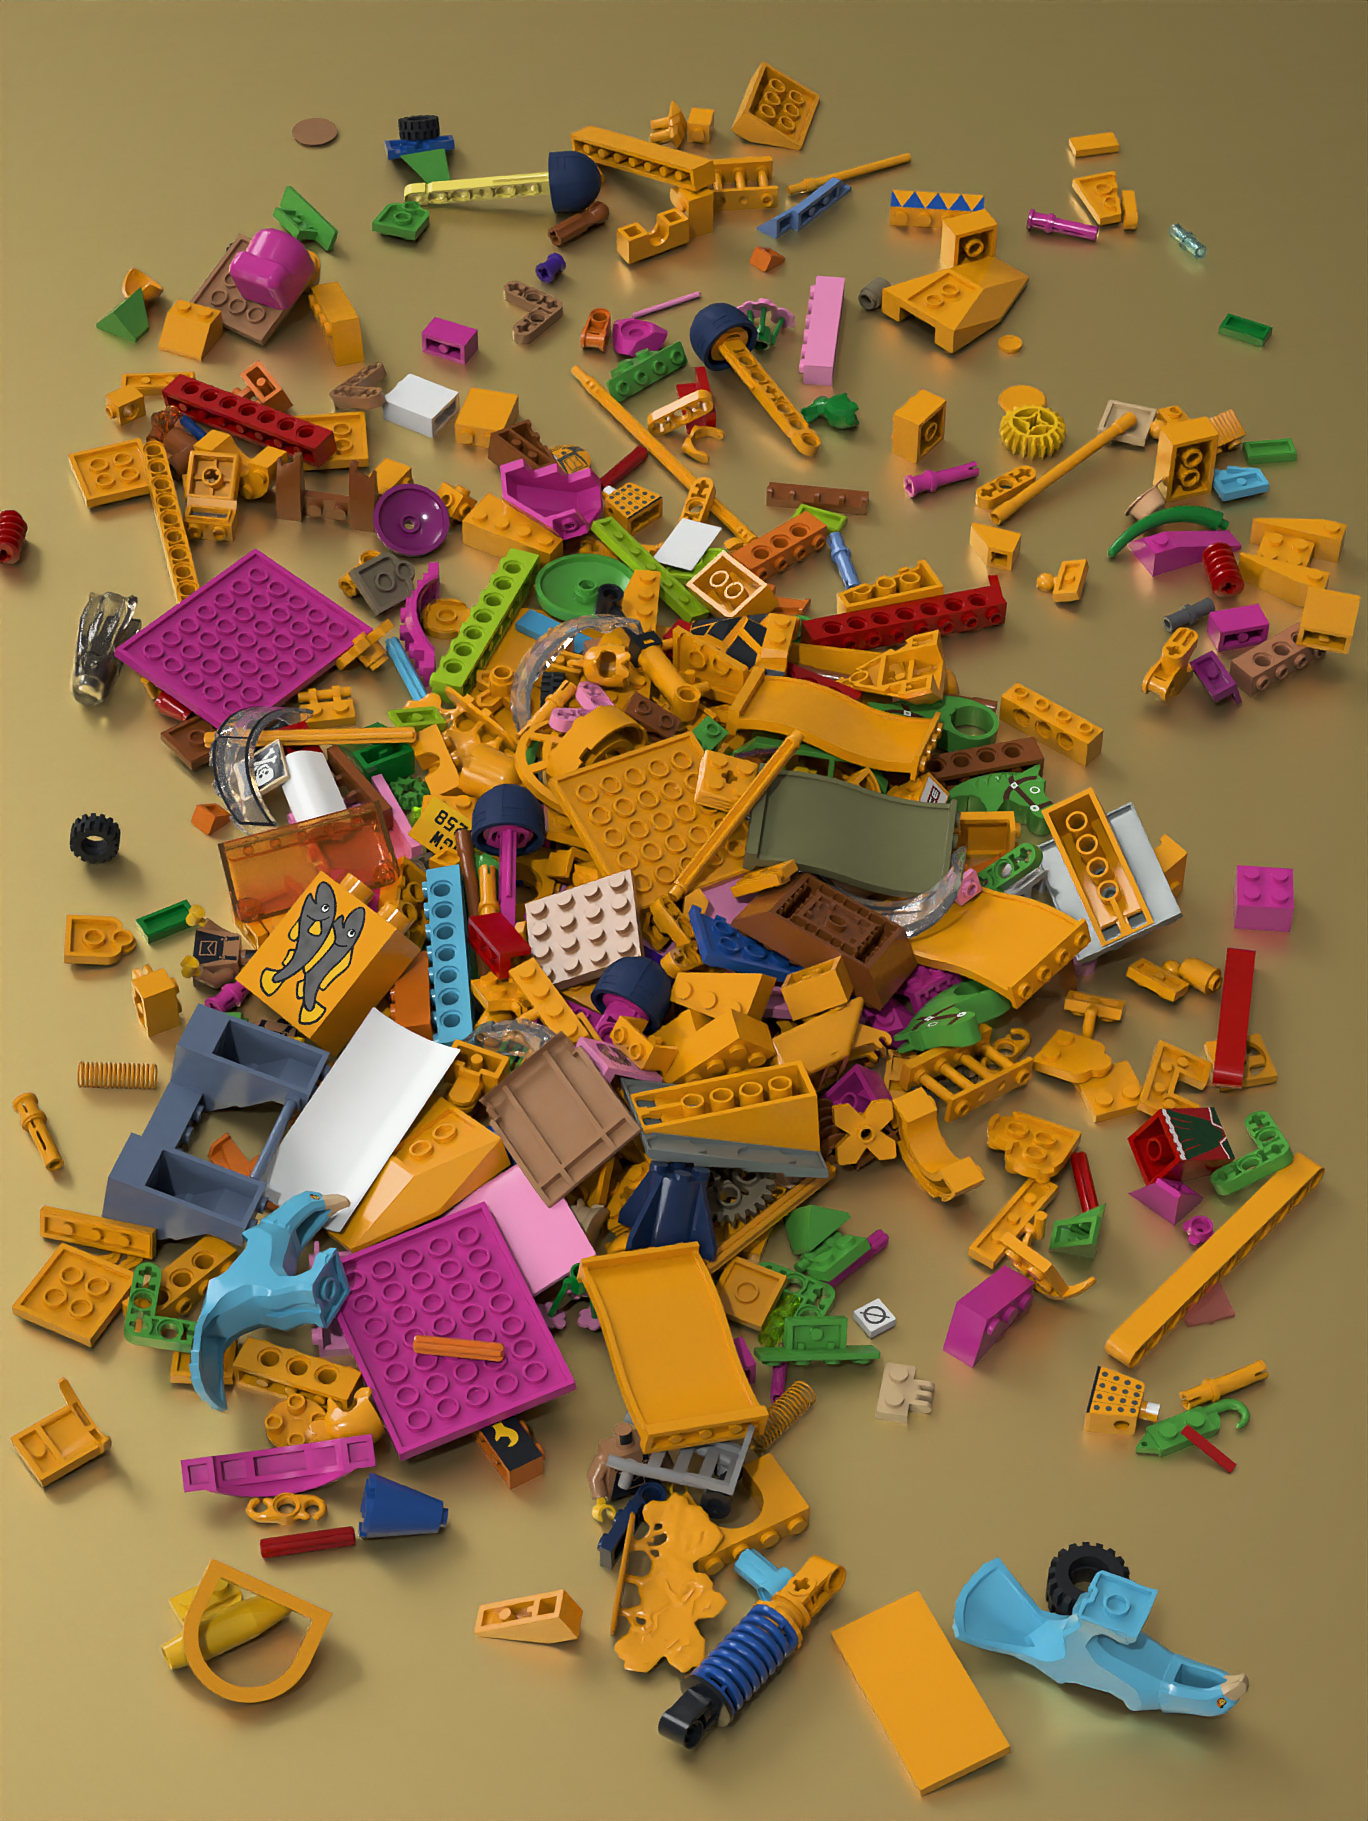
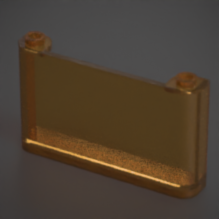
[218,800,400,923]

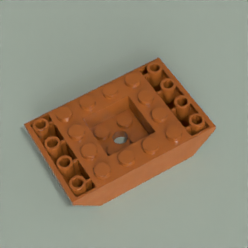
[730,872,918,1011]

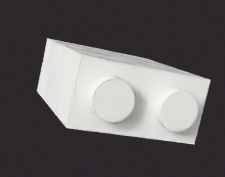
[382,373,460,438]

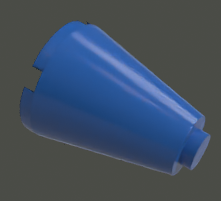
[358,1473,448,1538]

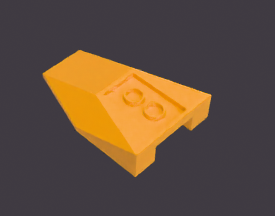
[881,257,1029,354]
[321,1092,511,1254]

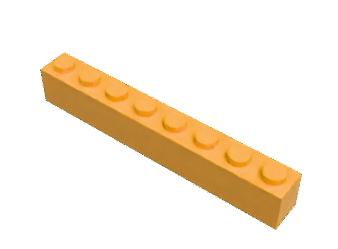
[570,125,716,192]

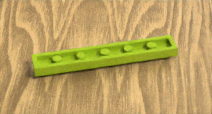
[590,516,710,624]

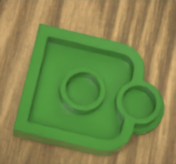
[372,201,429,240]

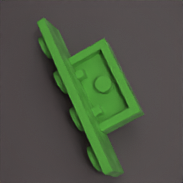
[273,186,338,251]
[606,341,688,403]
[754,1315,880,1366]

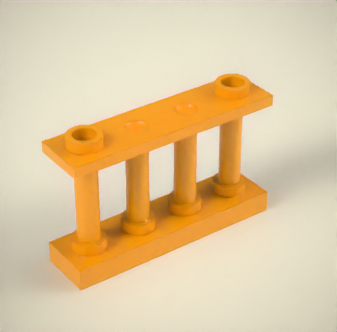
[711,156,779,211]
[899,1023,1034,1123]

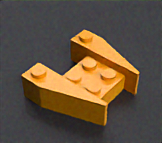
[1238,518,1347,608]

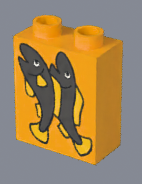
[235,871,421,1058]

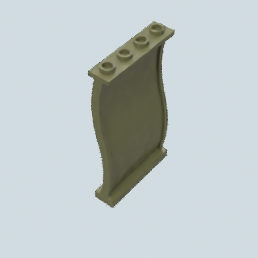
[742,762,961,906]

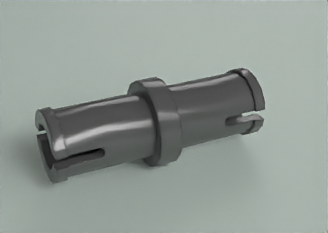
[1163,597,1215,632]

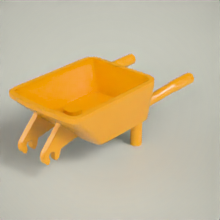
[738,997,892,1092]

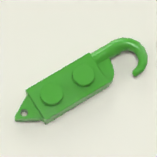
[1136,1398,1250,1458]

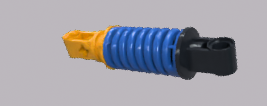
[658,1555,846,1749]

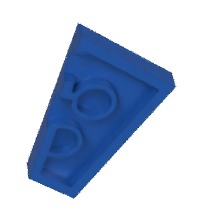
[384,135,455,160]

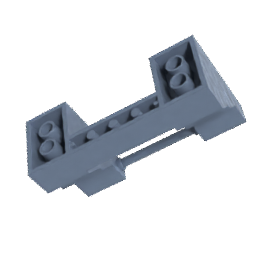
[102,1003,332,1246]

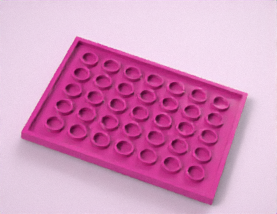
[115,548,373,731]
[335,1201,577,1461]

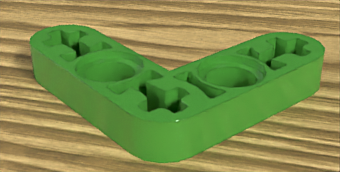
[977,843,1043,893]
[1210,1111,1294,1196]
[124,1262,197,1353]
[758,1262,836,1347]

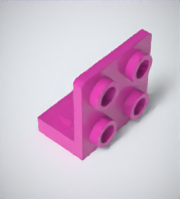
[896,963,962,1015]

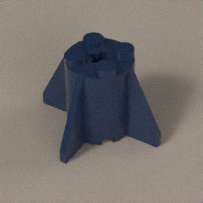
[618,1160,718,1262]

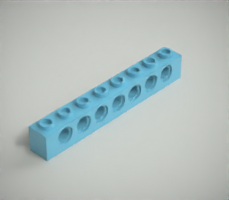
[422,864,478,1047]

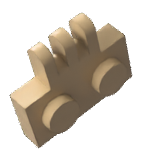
[876,1362,935,1424]

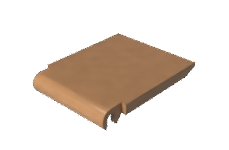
[479,1031,643,1208]

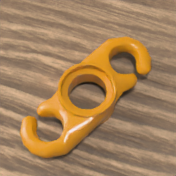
[980,1027,1031,1074]
[246,1492,327,1526]

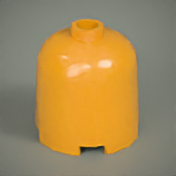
[458,742,527,799]

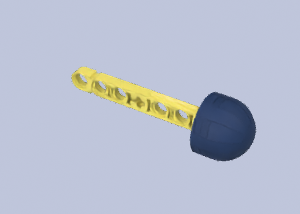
[404,151,601,213]

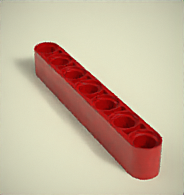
[1212,947,1256,1090]

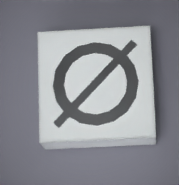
[853,1298,896,1339]

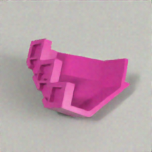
[500,458,604,540]

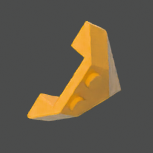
[836,630,946,705]

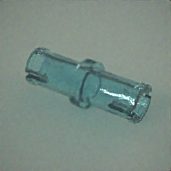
[1168,223,1207,259]

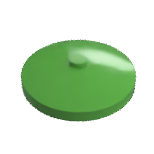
[535,553,634,624]

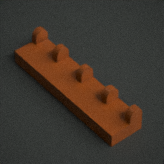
[766,482,869,515]
[327,745,394,834]

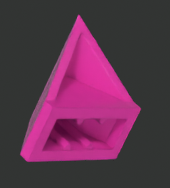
[1128,1178,1204,1226]

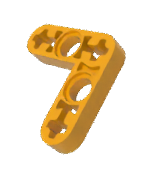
[650,895,707,979]

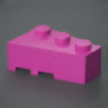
[942,1265,1035,1368]

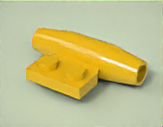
[161,1579,291,1670]

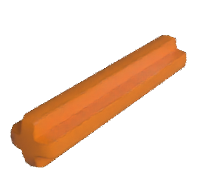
[413,1335,505,1361]

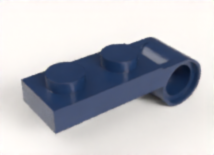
[597,1482,666,1570]

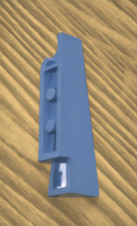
[757,177,852,239]

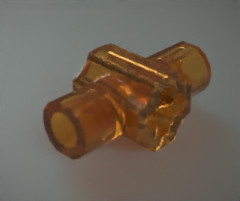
[146,405,180,443]

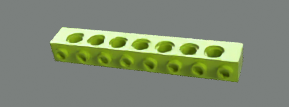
[429,548,540,705]

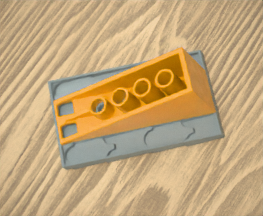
[1037,787,1183,965]
[620,1060,829,1178]

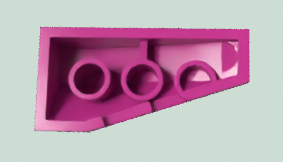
[1128,530,1242,577]

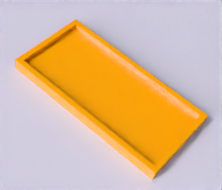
[830,1590,1011,1797]

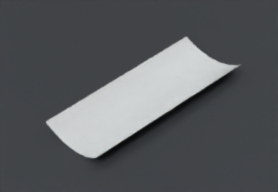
[261,1007,460,1232]

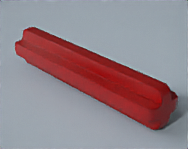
[600,445,648,491]
[1070,1151,1099,1212]
[260,1526,356,1558]

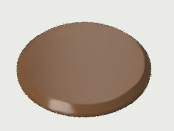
[292,118,338,146]

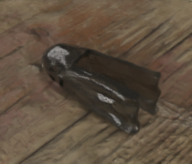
[70,592,142,706]

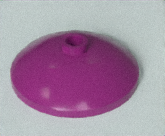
[373,484,449,557]

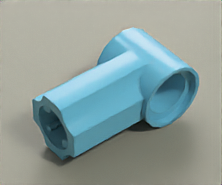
[734,1548,795,1601]

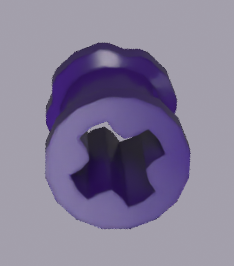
[535,253,566,283]

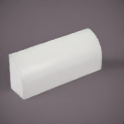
[281,750,352,843]

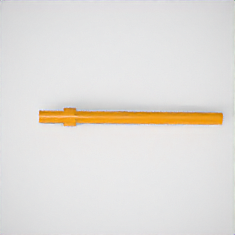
[786,153,911,195]

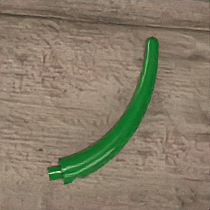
[1107,505,1229,558]

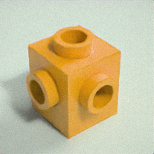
[436,482,477,522]

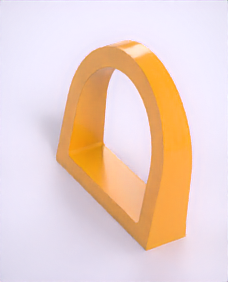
[182,1558,333,1703]

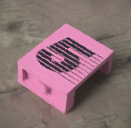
[575,1037,663,1084]

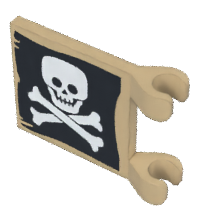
[217,738,290,816]

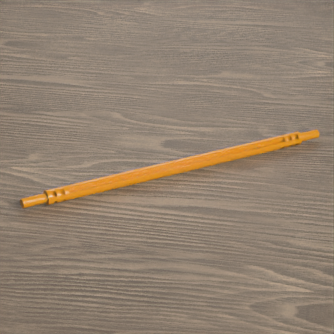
[571,365,758,544]

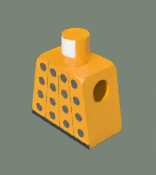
[602,483,663,536]
[1084,1366,1161,1436]

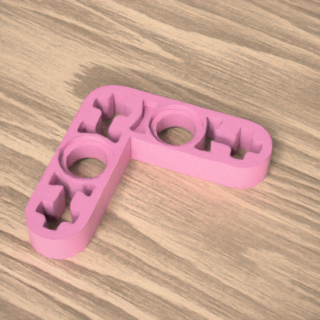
[549,681,615,732]

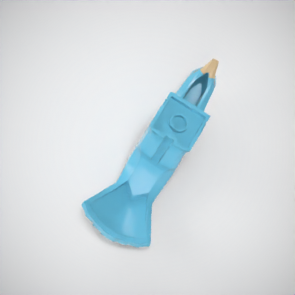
[189,1191,351,1412]
[952,1557,1249,1717]

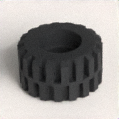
[1045,1542,1130,1615]

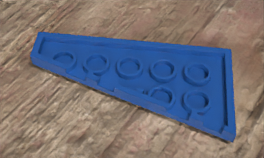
[688,904,856,999]

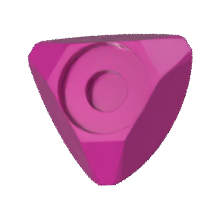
[612,318,668,357]

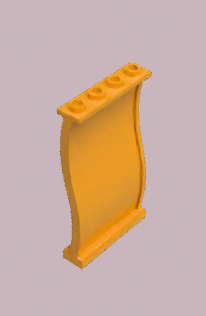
[726,666,944,781]
[875,871,1091,1009]
[577,1241,769,1454]

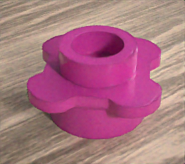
[1183,1216,1215,1245]

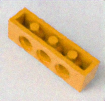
[999,682,1104,767]
[122,1234,238,1334]
[232,1337,363,1412]

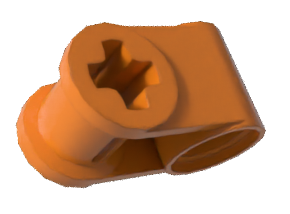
[580,308,611,352]

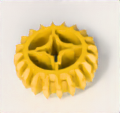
[999,403,1066,459]

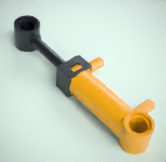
[594,583,710,722]

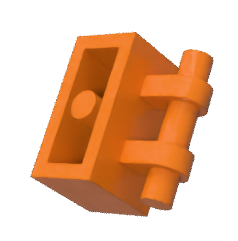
[232,360,293,413]

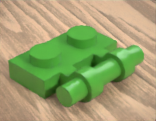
[794,1231,871,1282]

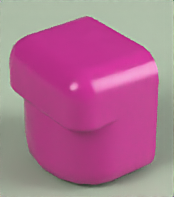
[229,228,314,310]

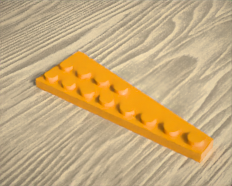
[569,570,661,710]

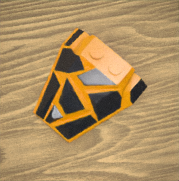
[690,613,801,677]

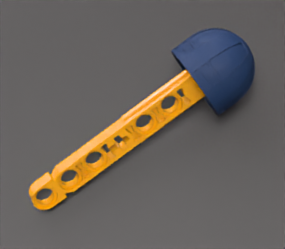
[690,303,821,456]

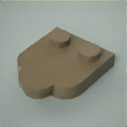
[348,552,415,617]

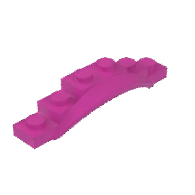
[400,562,440,687]
[180,1434,376,1497]

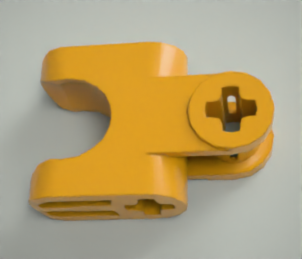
[1141,627,1198,702]

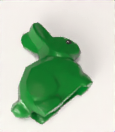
[800,393,859,430]

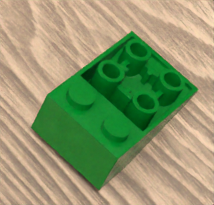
[332,722,415,784]

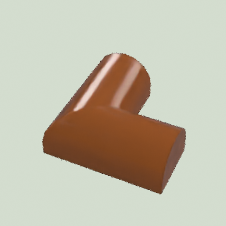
[164,427,199,483]

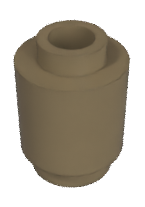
[858,277,891,310]

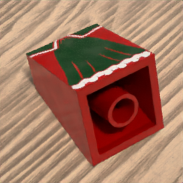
[1127,1107,1235,1186]

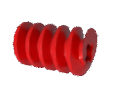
[0,510,28,565]
[1201,542,1245,598]

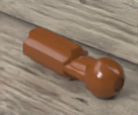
[548,201,610,247]

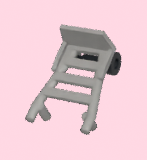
[606,1410,756,1519]

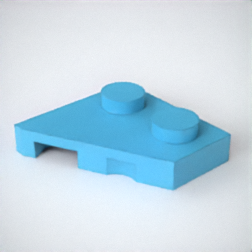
[1212,466,1269,502]

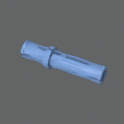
[827,532,861,590]

